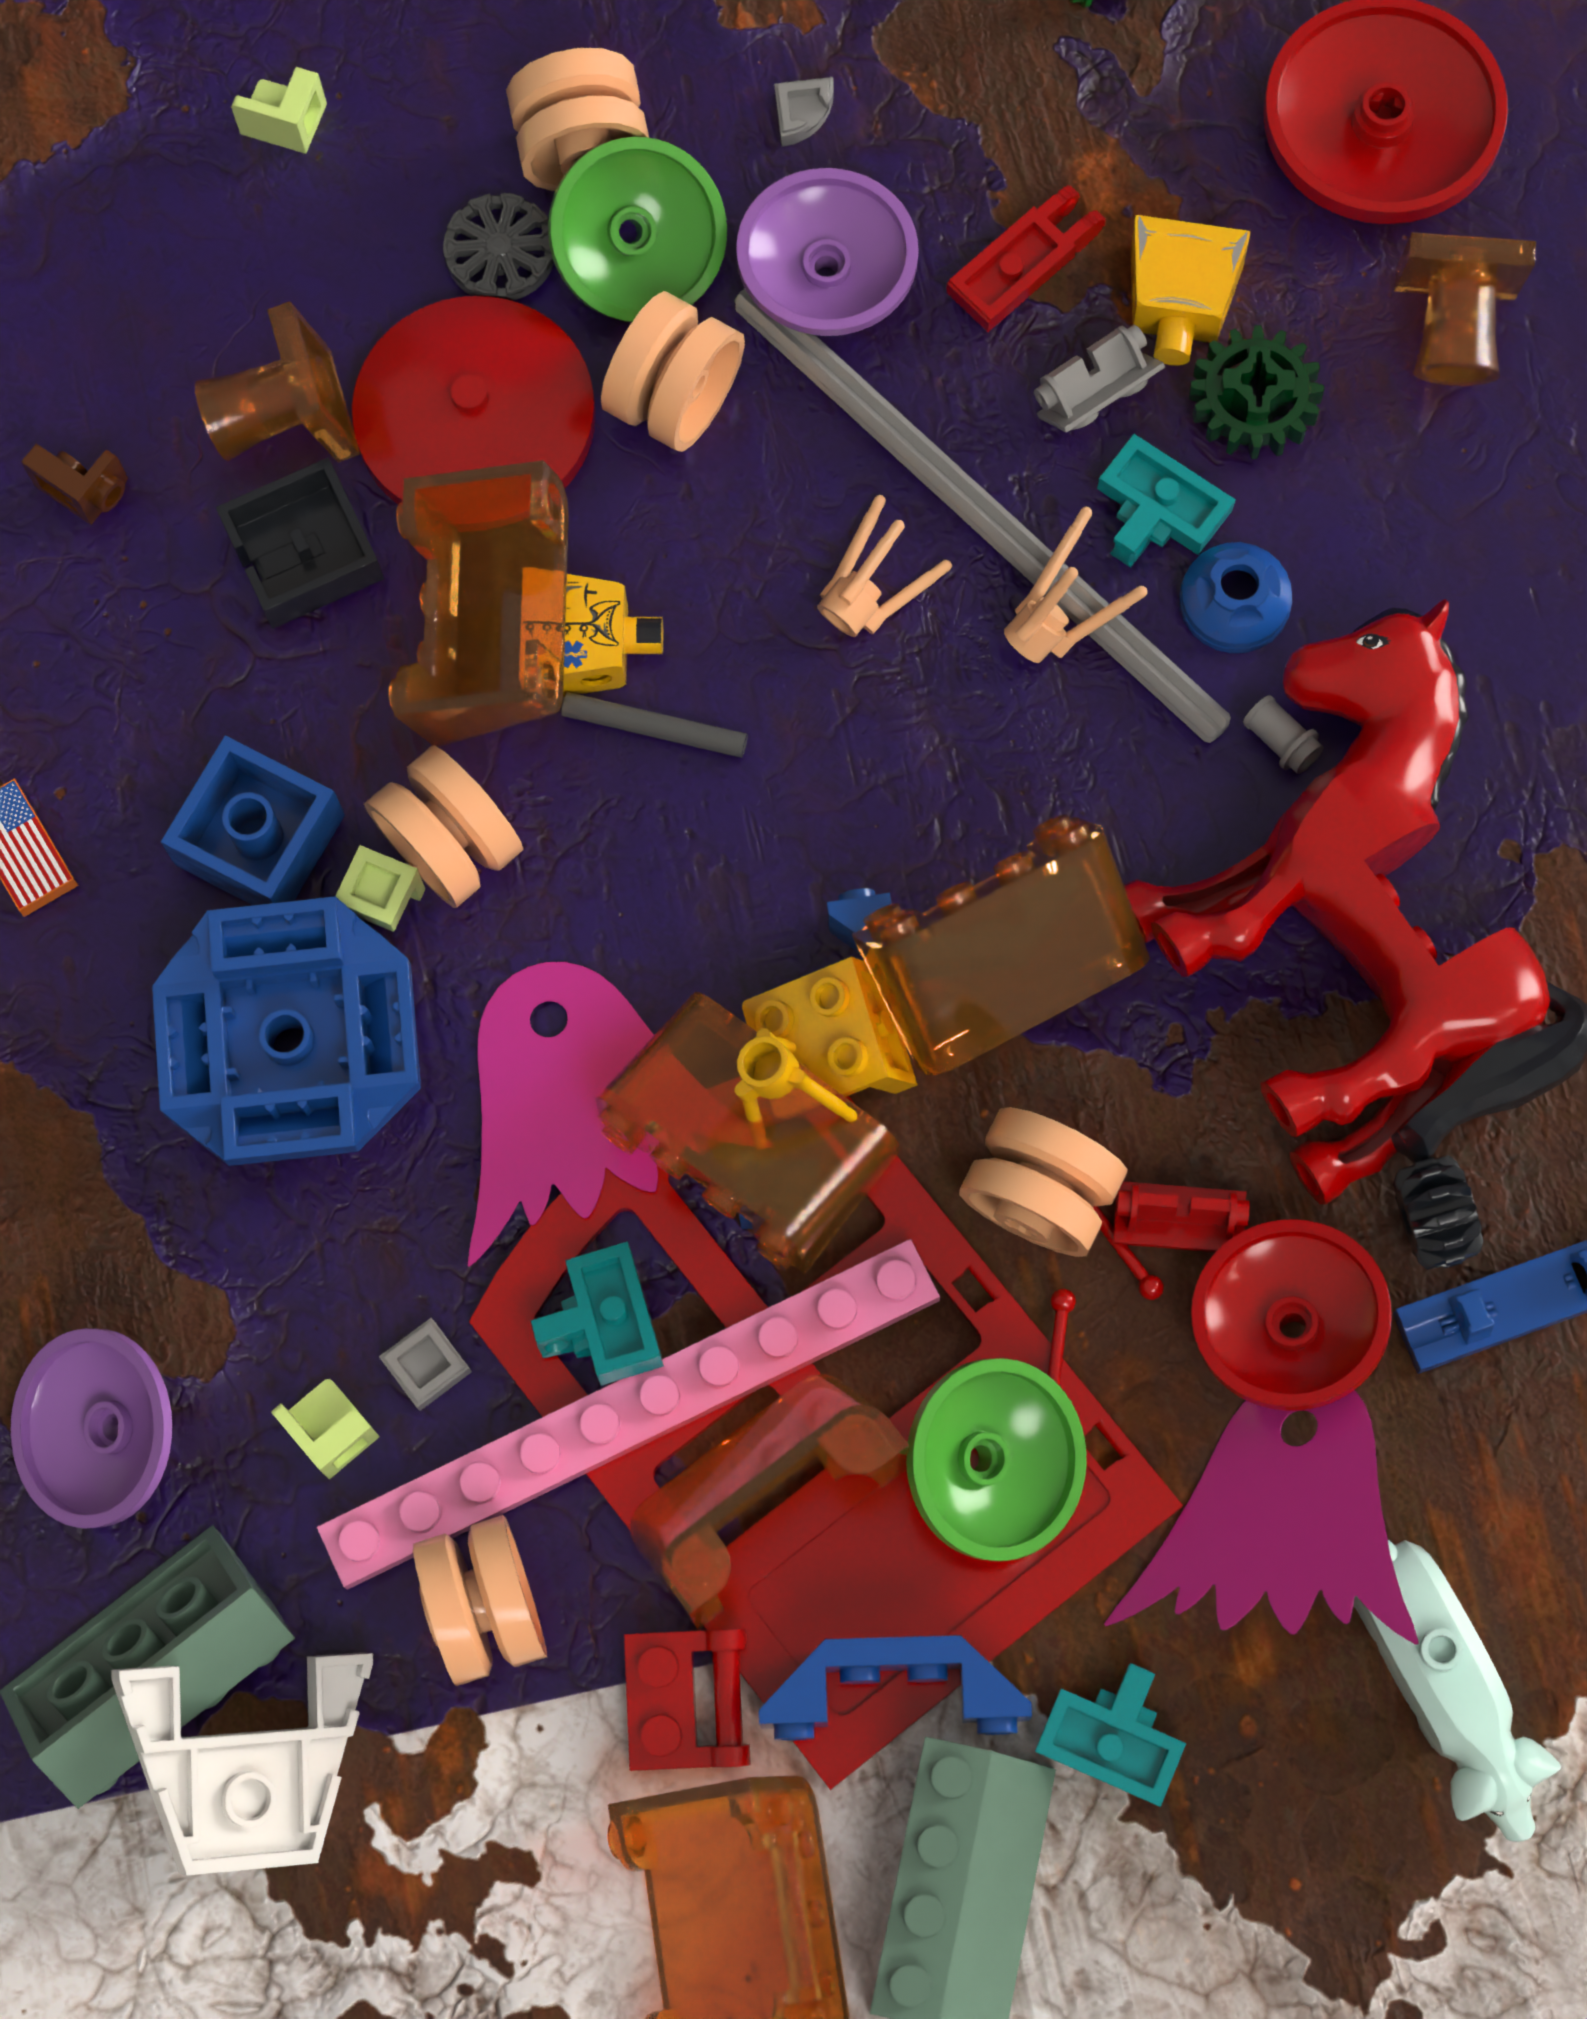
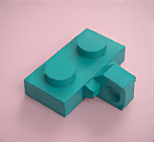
[1097,434,1236,568]
[531,1241,664,1386]
[1035,1663,1186,1807]

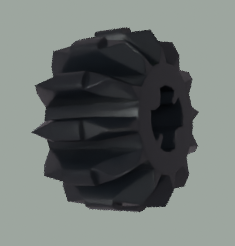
[1393,1155,1484,1270]

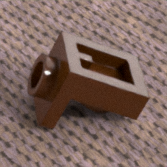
[21,443,128,525]

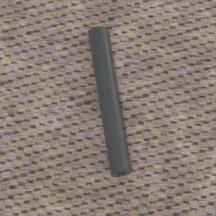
[562,692,748,758]

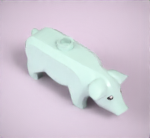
[1353,1540,1561,1842]

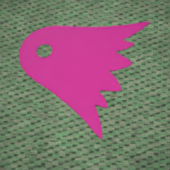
[468,962,773,1267]
[1104,1390,1419,1645]

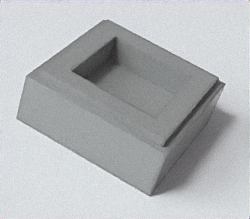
[379,1317,472,1411]

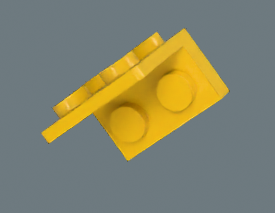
[742,956,918,1121]

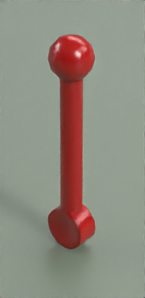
[1092,1206,1164,1300]
[1048,1288,1076,1386]

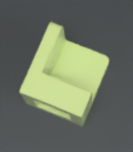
[231,67,327,154]
[336,845,425,932]
[271,1379,380,1480]

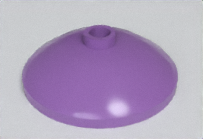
[736,168,919,336]
[11,1329,172,1528]

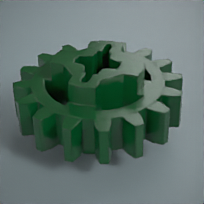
[1189,325,1324,459]

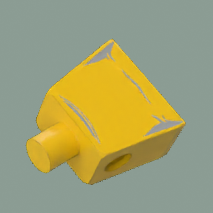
[1131,215,1250,366]

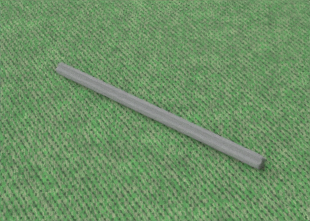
[734,288,1231,743]

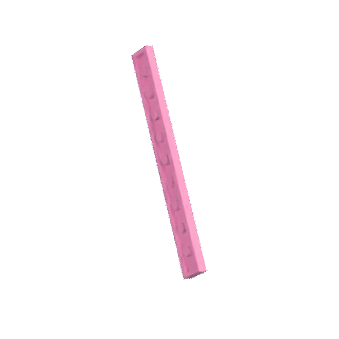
[317,1239,940,1590]

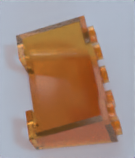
[389,460,569,747]
[851,814,1150,1076]
[595,991,899,1274]

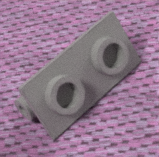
[1034,325,1165,433]

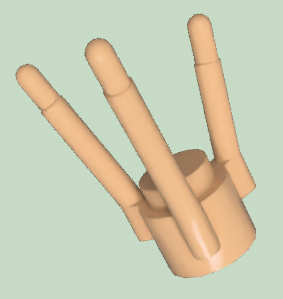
[817,495,952,637]
[1004,506,1147,663]

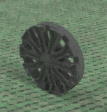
[443,193,554,301]

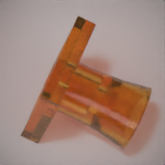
[1394,232,1537,386]
[195,301,360,463]

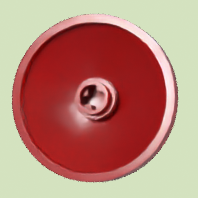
[1264,0,1508,224]
[352,296,596,529]

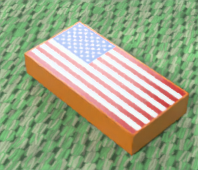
[0,778,79,917]

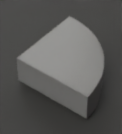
[774,77,834,147]

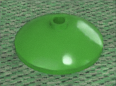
[548,137,727,322]
[906,1359,1087,1561]

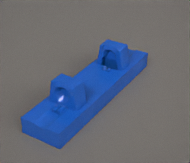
[1393,1240,1587,1374]

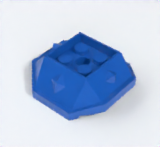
[152,896,421,1166]

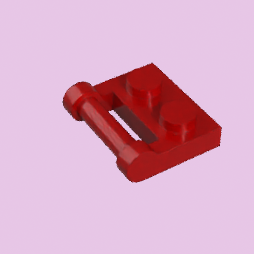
[624,1628,751,1771]

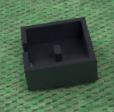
[216,457,384,629]

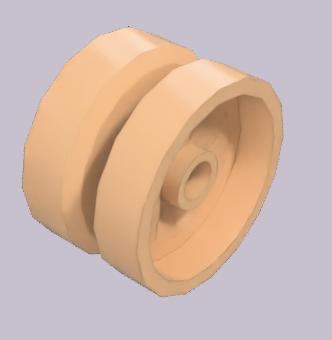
[506,48,649,191]
[601,291,745,452]
[364,745,524,908]
[959,1107,1128,1257]
[413,1515,547,1686]

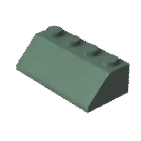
[0,1525,295,1809]
[870,1737,1056,2019]

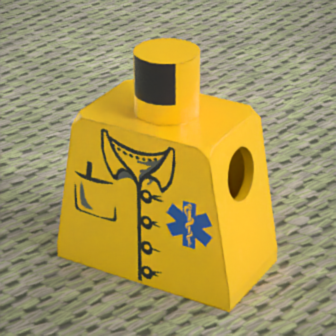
[521,568,663,701]

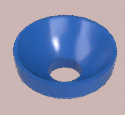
[1179,542,1292,653]

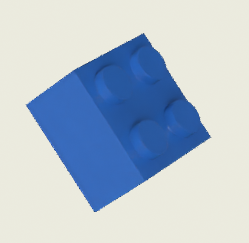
[161,735,345,905]

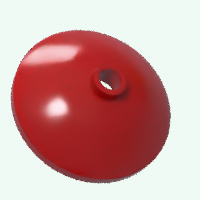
[1191,1219,1392,1411]

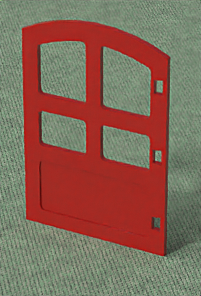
[469,1077,1183,1791]

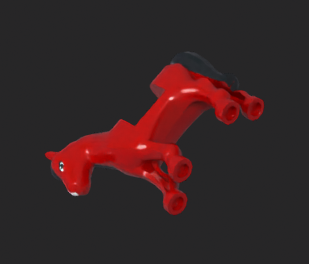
[1111,599,1587,1205]

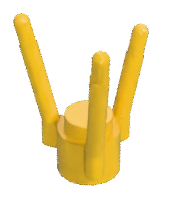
[734,1028,858,1151]

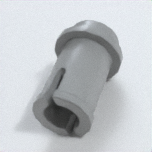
[1243,695,1324,774]

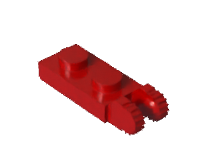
[946,185,1106,332]

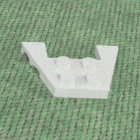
[111,1652,373,1876]

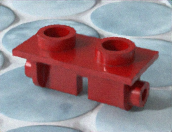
[1113,1181,1250,1252]

